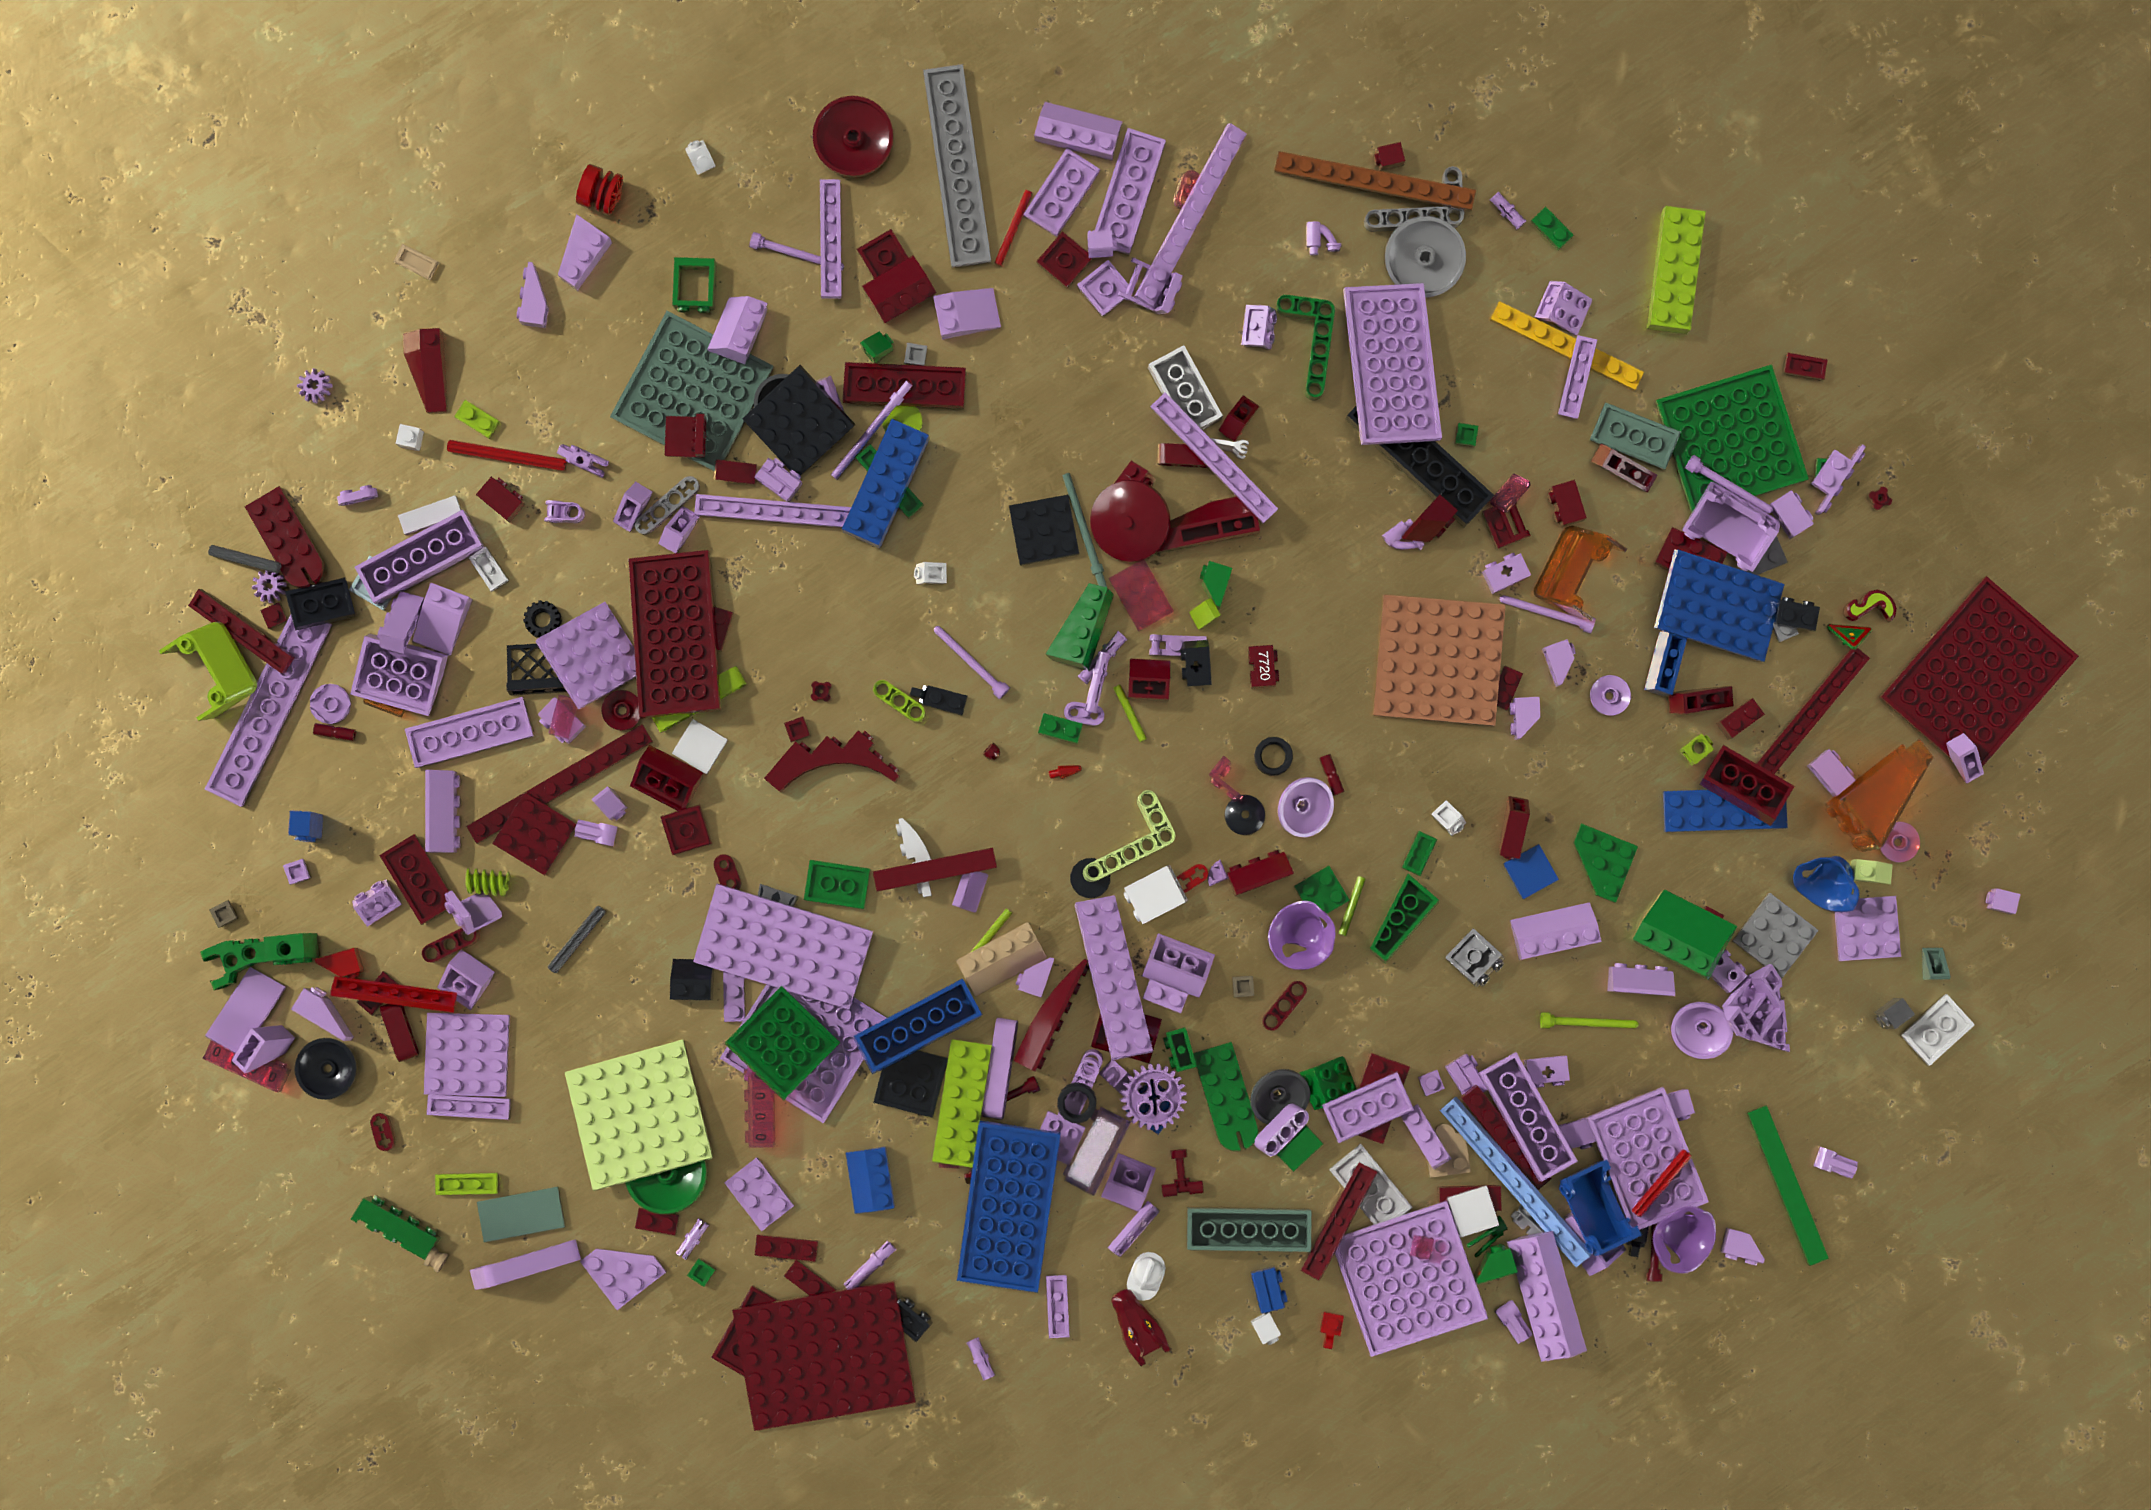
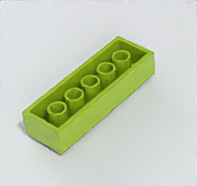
[1647,206,1706,334]
[932,1039,992,1168]

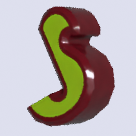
[1843,589,1897,622]

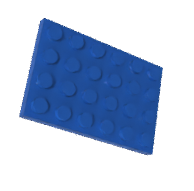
[1654,550,1784,662]

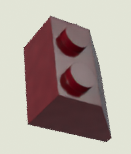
[1402,495,1458,542]

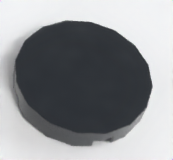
[1070,858,1110,898]

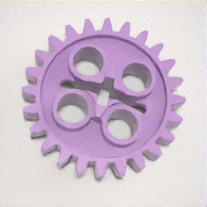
[1120,1063,1187,1130]

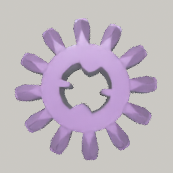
[297,368,332,403]
[252,570,287,603]

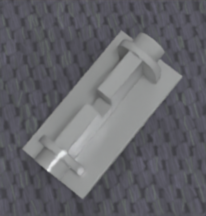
[1511,1204,1545,1235]

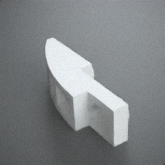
[896,818,932,898]

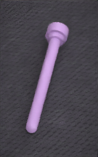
[749,232,844,270]
[1685,455,1773,513]
[1500,595,1596,634]
[934,626,1010,699]

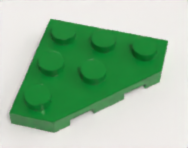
[1573,823,1638,903]

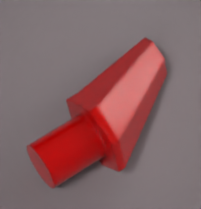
[1049,765,1082,779]

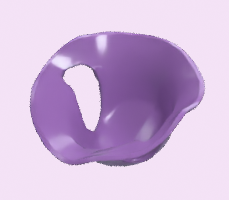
[1268,901,1336,970]
[1653,1206,1716,1273]

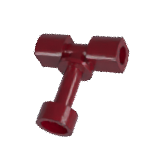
[1162,1149,1204,1197]

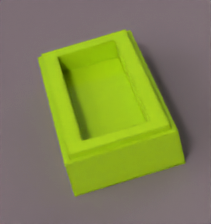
[1189,598,1221,630]

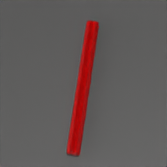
[447,440,566,471]

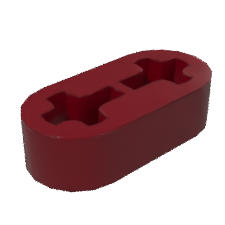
[370,1113,396,1151]

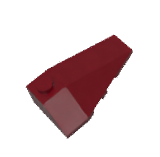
[403,328,447,413]

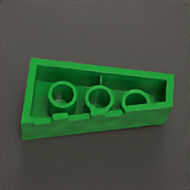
[1046,583,1114,670]
[1370,874,1439,964]

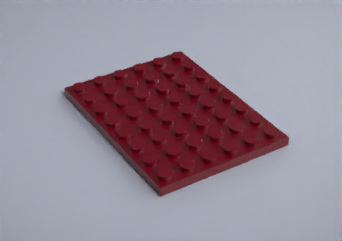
[1879,576,2079,767]
[732,1280,916,1431]

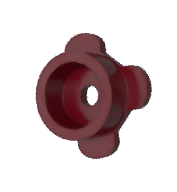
[1869,487,1892,510]
[811,681,831,702]

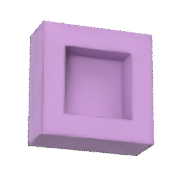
[283,859,310,885]
[1418,1070,1445,1096]

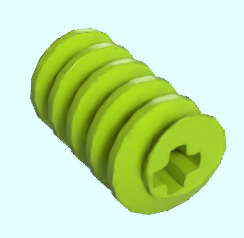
[465,868,510,896]

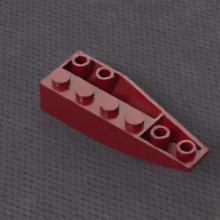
[1155,497,1260,554]
[1013,959,1089,1072]

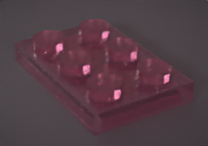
[1109,559,1174,632]

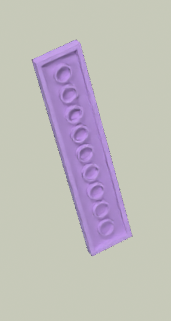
[205,615,332,807]

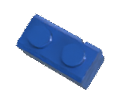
[1251,1266,1288,1314]

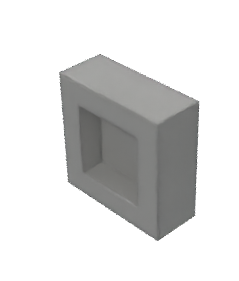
[904,343,927,366]
[1773,622,1799,642]

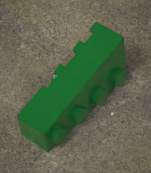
[350,1195,441,1260]

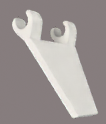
[1210,438,1249,459]

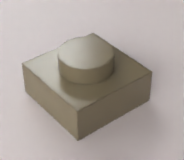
[209,900,238,928]
[1232,976,1254,997]

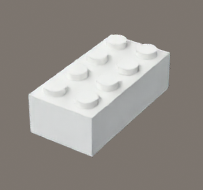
[1148,345,1223,430]

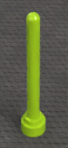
[1540,1012,1639,1029]

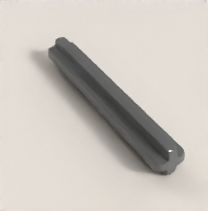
[208,545,281,573]
[548,906,606,973]

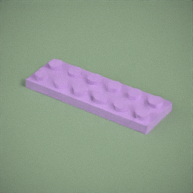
[1095,128,1166,255]
[405,697,534,768]

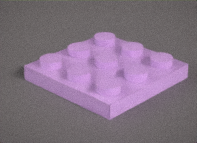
[1834,896,1901,961]

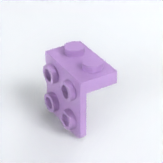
[444,890,502,935]

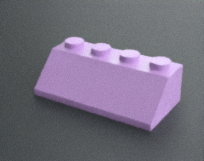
[1034,102,1122,160]
[425,770,460,853]
[1510,902,1602,960]

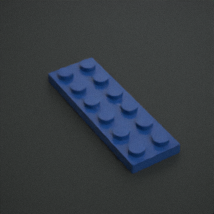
[1663,790,1788,832]

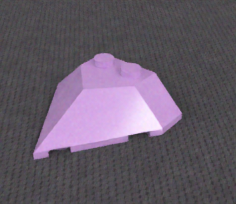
[1722,964,1790,1052]

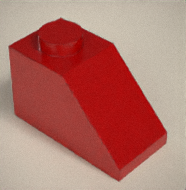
[315,948,364,978]

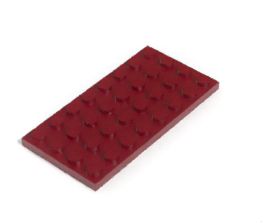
[628,550,721,718]

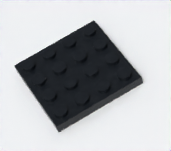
[742,364,856,476]

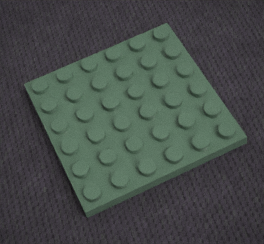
[610,311,774,472]

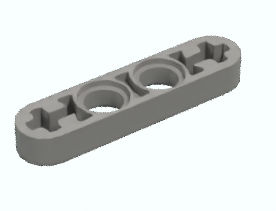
[635,476,700,535]

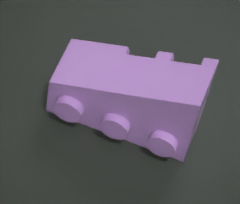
[558,215,612,291]

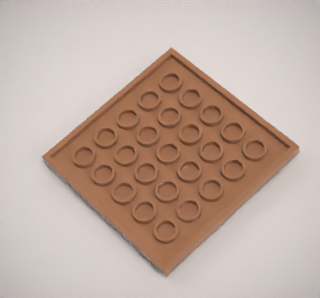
[1373,595,1506,726]

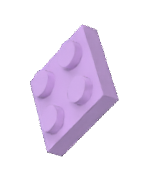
[1077,260,1134,317]

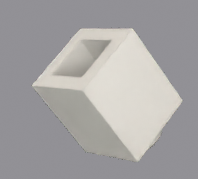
[395,424,424,451]
[1251,1312,1281,1345]

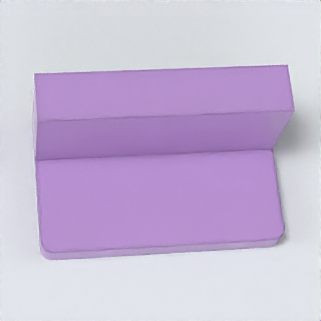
[952,871,988,913]

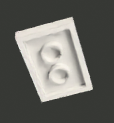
[1901,994,1975,1066]

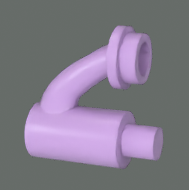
[1307,221,1341,256]
[1382,519,1425,550]

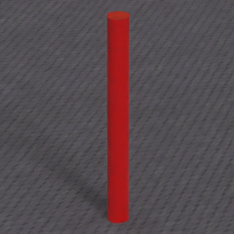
[994,190,1032,266]

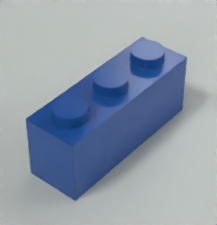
[1644,631,1687,696]
[289,811,323,842]

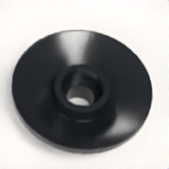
[1225,795,1265,835]

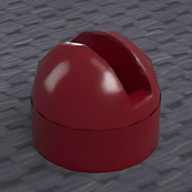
[983,742,1000,760]

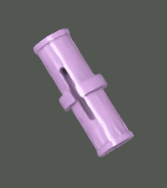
[1490,192,1526,229]
[675,1218,709,1260]
[967,1337,995,1380]

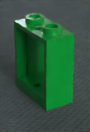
[672,257,716,313]

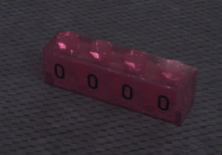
[203,1040,291,1092]
[744,1066,775,1148]

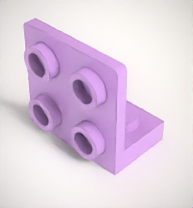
[1534,281,1592,335]

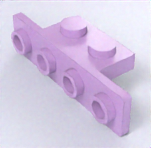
[1811,444,1866,515]

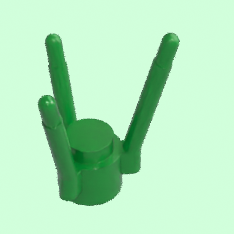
[1467,1216,1508,1258]

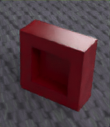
[260,602,288,629]
[784,717,810,743]

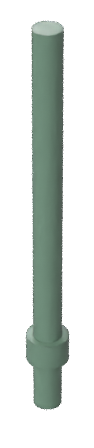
[1062,473,1107,587]

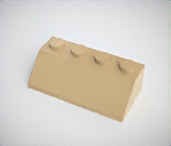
[956,922,1047,996]

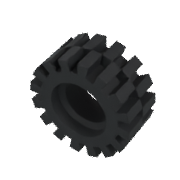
[523,600,562,638]

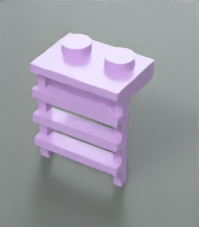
[1118,258,1182,314]

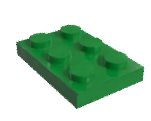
[804,860,870,909]

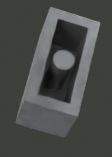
[1874,998,1915,1029]

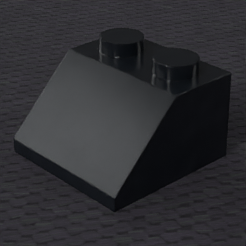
[670,959,714,1000]

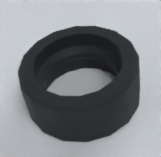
[1254,737,1293,776]
[1057,1082,1097,1123]

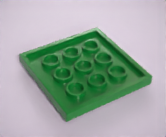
[724,986,840,1101]

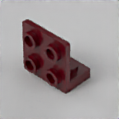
[664,414,707,458]

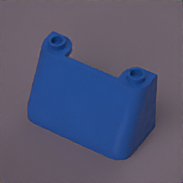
[1559,1159,1641,1256]

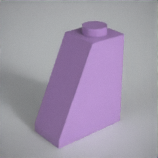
[231,1025,295,1073]

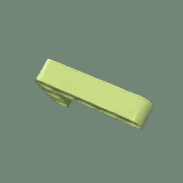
[1083,790,1175,882]

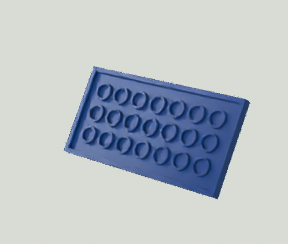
[957,1120,1061,1293]

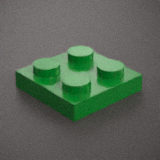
[1294,866,1350,918]

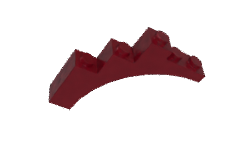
[764,730,900,792]

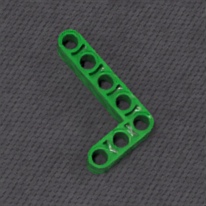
[1276,295,1335,401]

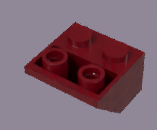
[1128,659,1170,701]

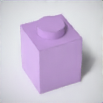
[1986,888,2020,914]

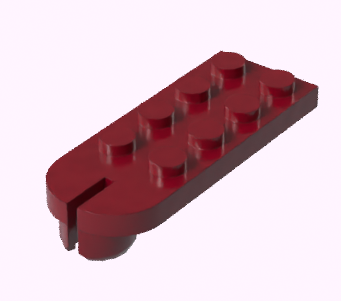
[244,486,324,588]

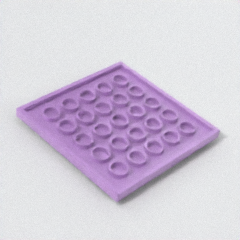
[720,984,887,1123]
[1335,1200,1488,1357]

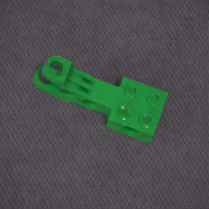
[200,933,319,991]

